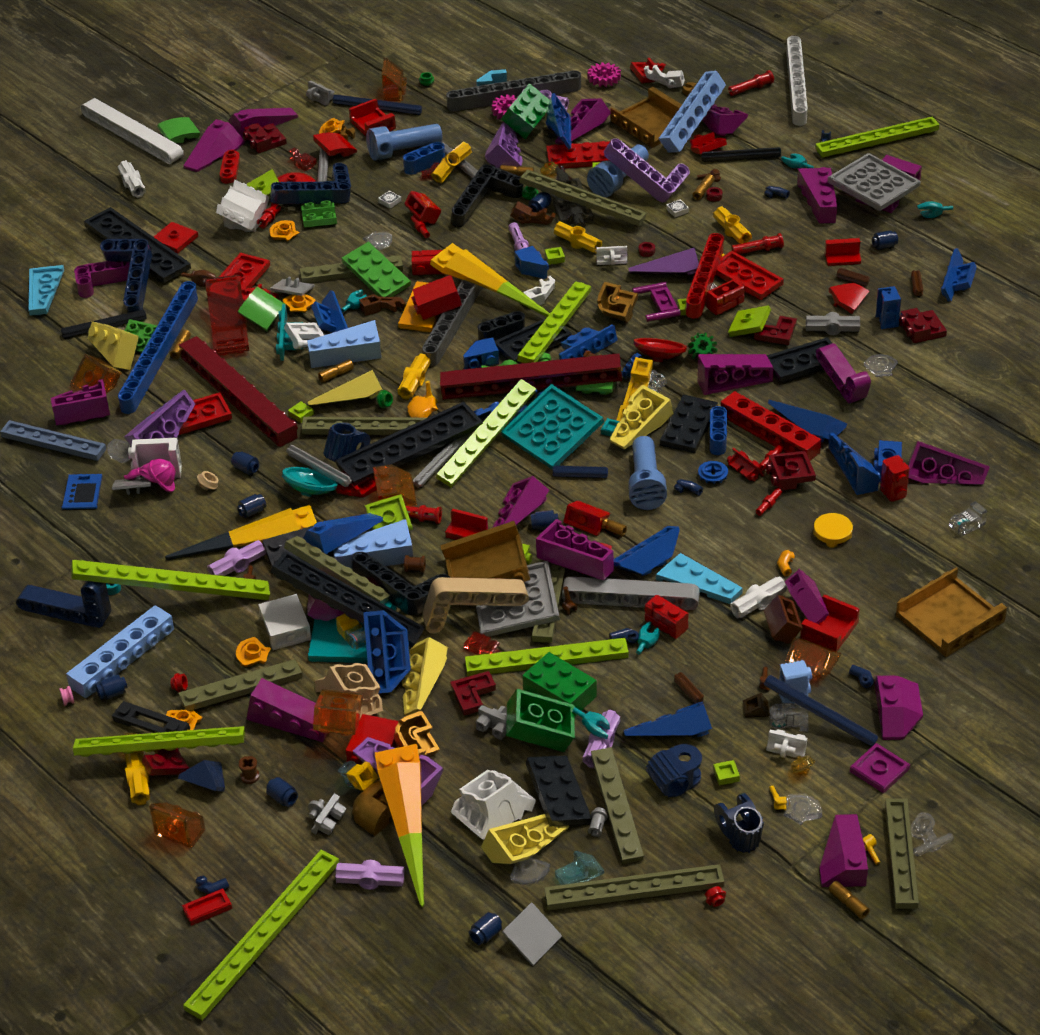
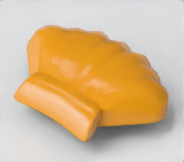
[319,118,345,134]
[270,220,300,241]
[283,294,316,312]
[407,396,438,418]
[236,637,271,667]
[165,710,202,730]

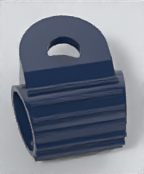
[323,423,370,462]
[646,744,702,797]
[714,793,764,853]

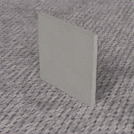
[270,276,315,296]
[112,477,152,495]
[502,902,562,966]

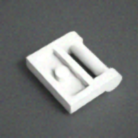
[284,323,324,349]

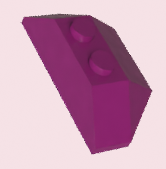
[873,675,923,740]

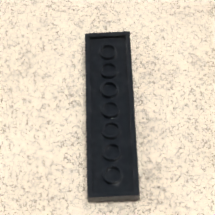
[84,207,191,283]
[336,401,483,486]
[270,551,425,649]

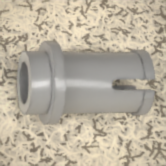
[588,807,608,836]

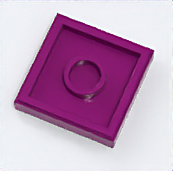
[850,743,910,794]

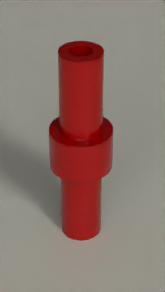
[411,215,430,238]
[760,444,785,471]
[755,488,782,516]

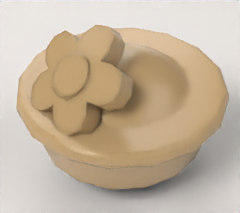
[197,471,218,491]

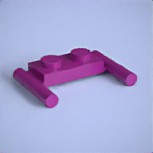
[632,282,681,322]

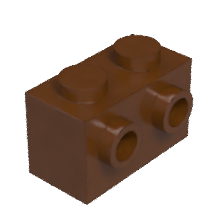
[763,595,803,644]

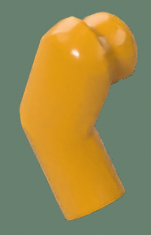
[777,550,795,576]

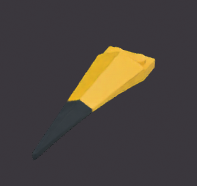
[165,505,317,560]

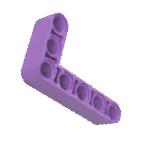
[604,139,690,202]

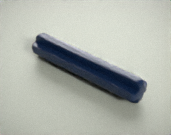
[553,466,608,478]

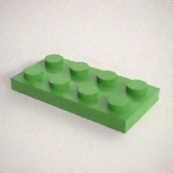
[342,241,411,297]

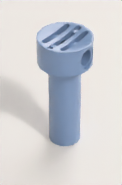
[366,124,442,161]
[587,145,649,197]
[628,436,667,510]

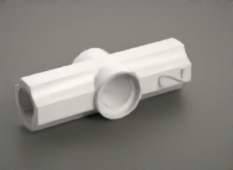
[118,160,146,198]
[730,576,787,618]

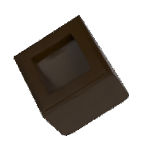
[743,693,770,718]

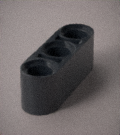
[477,311,525,341]

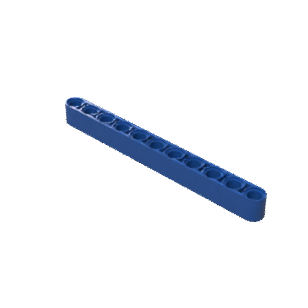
[118,281,198,414]

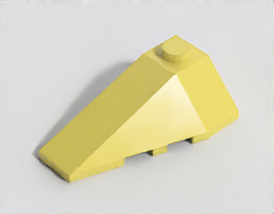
[307,370,382,406]
[610,385,673,449]
[402,637,448,716]
[481,814,569,864]

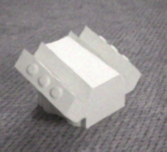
[216,179,269,232]
[451,770,536,839]

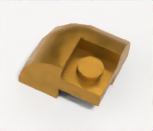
[597,282,638,322]
[394,711,440,757]
[352,780,392,836]

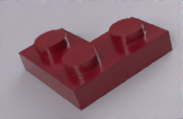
[754,316,797,345]
[450,671,496,716]
[141,748,189,775]

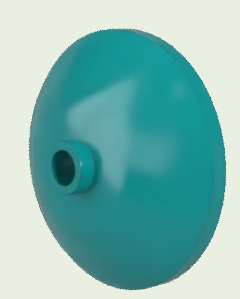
[282,467,338,497]

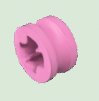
[59,686,75,706]

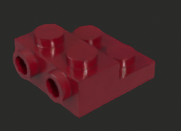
[243,123,287,153]
[899,308,947,343]
[766,451,816,490]

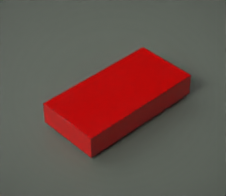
[182,889,232,926]

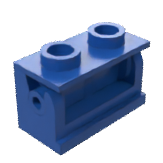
[875,286,901,329]

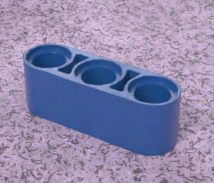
[403,142,445,175]
[709,406,727,455]

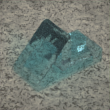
[555,851,604,885]

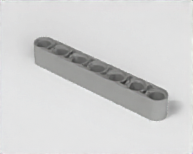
[561,577,700,610]

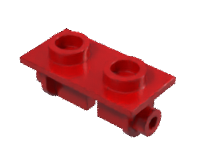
[727,448,764,481]

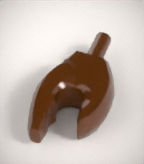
[181,270,216,287]

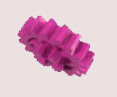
[587,62,621,87]
[491,95,517,119]

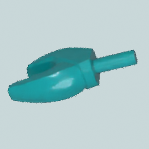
[781,154,814,169]
[917,201,953,218]
[341,290,367,312]
[636,621,660,655]
[572,707,610,739]

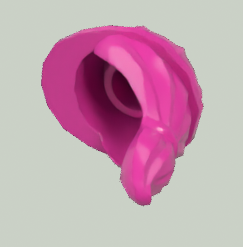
[124,459,176,492]

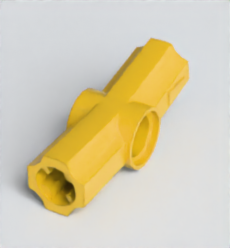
[431,142,472,184]

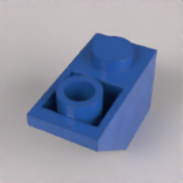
[514,246,549,279]
[463,338,499,370]

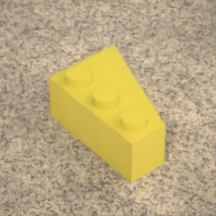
[88,322,139,370]

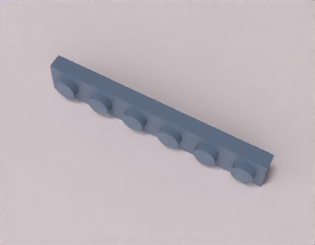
[0,420,107,461]

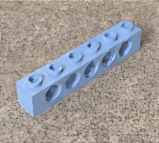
[658,71,726,153]
[66,605,174,698]

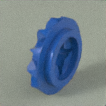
[622,353,642,379]
[698,461,728,484]

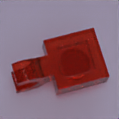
[289,148,317,171]
[464,631,501,655]

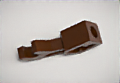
[510,201,556,225]
[359,294,406,316]

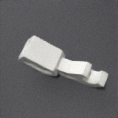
[644,65,685,88]
[523,276,555,305]

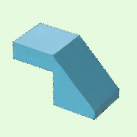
[476,69,507,86]

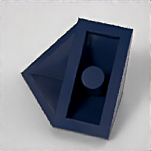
[178,760,225,792]

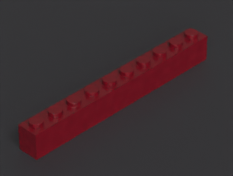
[179,336,298,447]
[440,353,622,400]

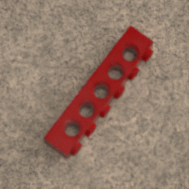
[720,391,821,461]

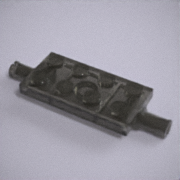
[550,166,593,228]

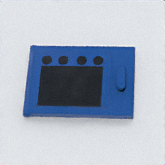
[62,474,103,510]

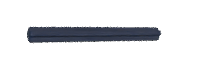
[332,94,422,115]
[764,675,878,746]

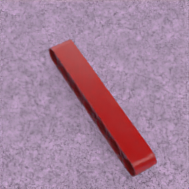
[686,233,724,318]

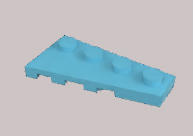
[29,265,64,315]
[656,553,743,604]

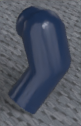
[764,186,790,199]
[674,479,703,496]
[609,628,639,643]
[849,665,874,688]
[195,876,229,894]

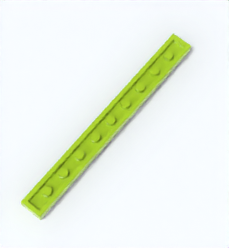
[71,560,270,600]
[183,850,339,1021]

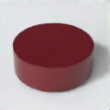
[706,187,723,202]
[638,242,655,257]

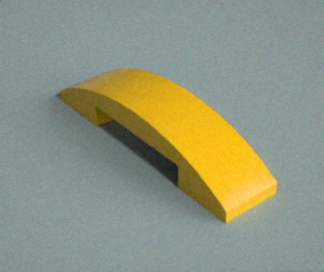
[616,357,653,421]

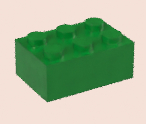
[501,83,550,139]
[522,652,597,716]
[506,689,575,752]

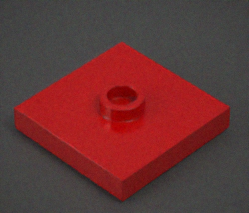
[154,222,198,254]

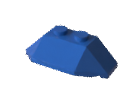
[614,526,680,576]
[363,610,411,694]

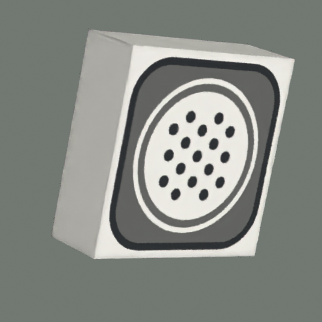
[378,191,402,209]
[666,199,689,217]

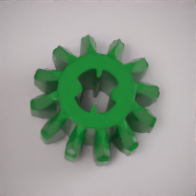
[687,333,718,360]

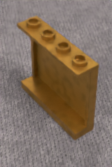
[610,87,682,148]
[440,521,531,582]
[896,567,1007,657]

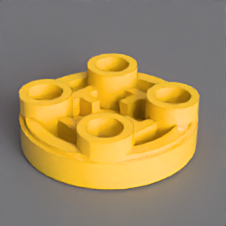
[813,513,853,548]

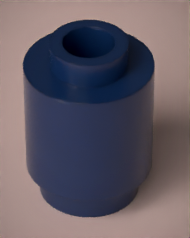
[528,192,552,212]
[871,230,898,250]
[231,451,259,475]
[237,494,267,518]
[531,510,559,531]
[95,674,128,700]
[266,777,298,807]
[469,912,502,945]

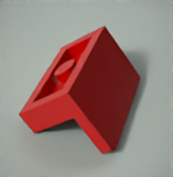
[825,238,861,266]
[563,501,610,535]
[445,509,488,540]

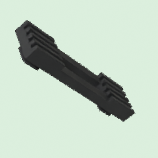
[112,701,191,733]

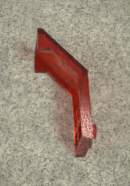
[205,275,249,355]

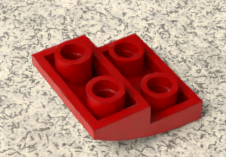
[313,132,357,157]

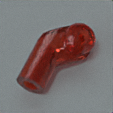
[421,162,439,179]

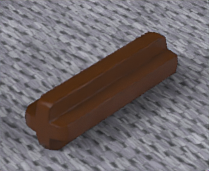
[836,268,870,286]
[911,270,923,296]
[674,672,704,704]

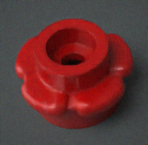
[171,673,188,693]
[705,886,726,907]

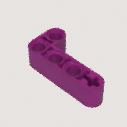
[74,261,130,298]
[816,343,871,403]

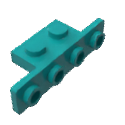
[276,304,303,361]

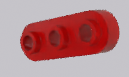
[220,150,240,184]

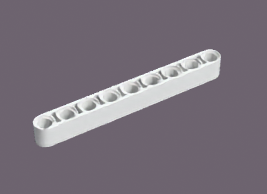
[786,36,808,126]
[81,98,184,164]

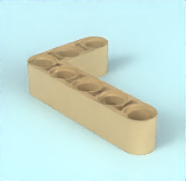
[422,577,529,634]

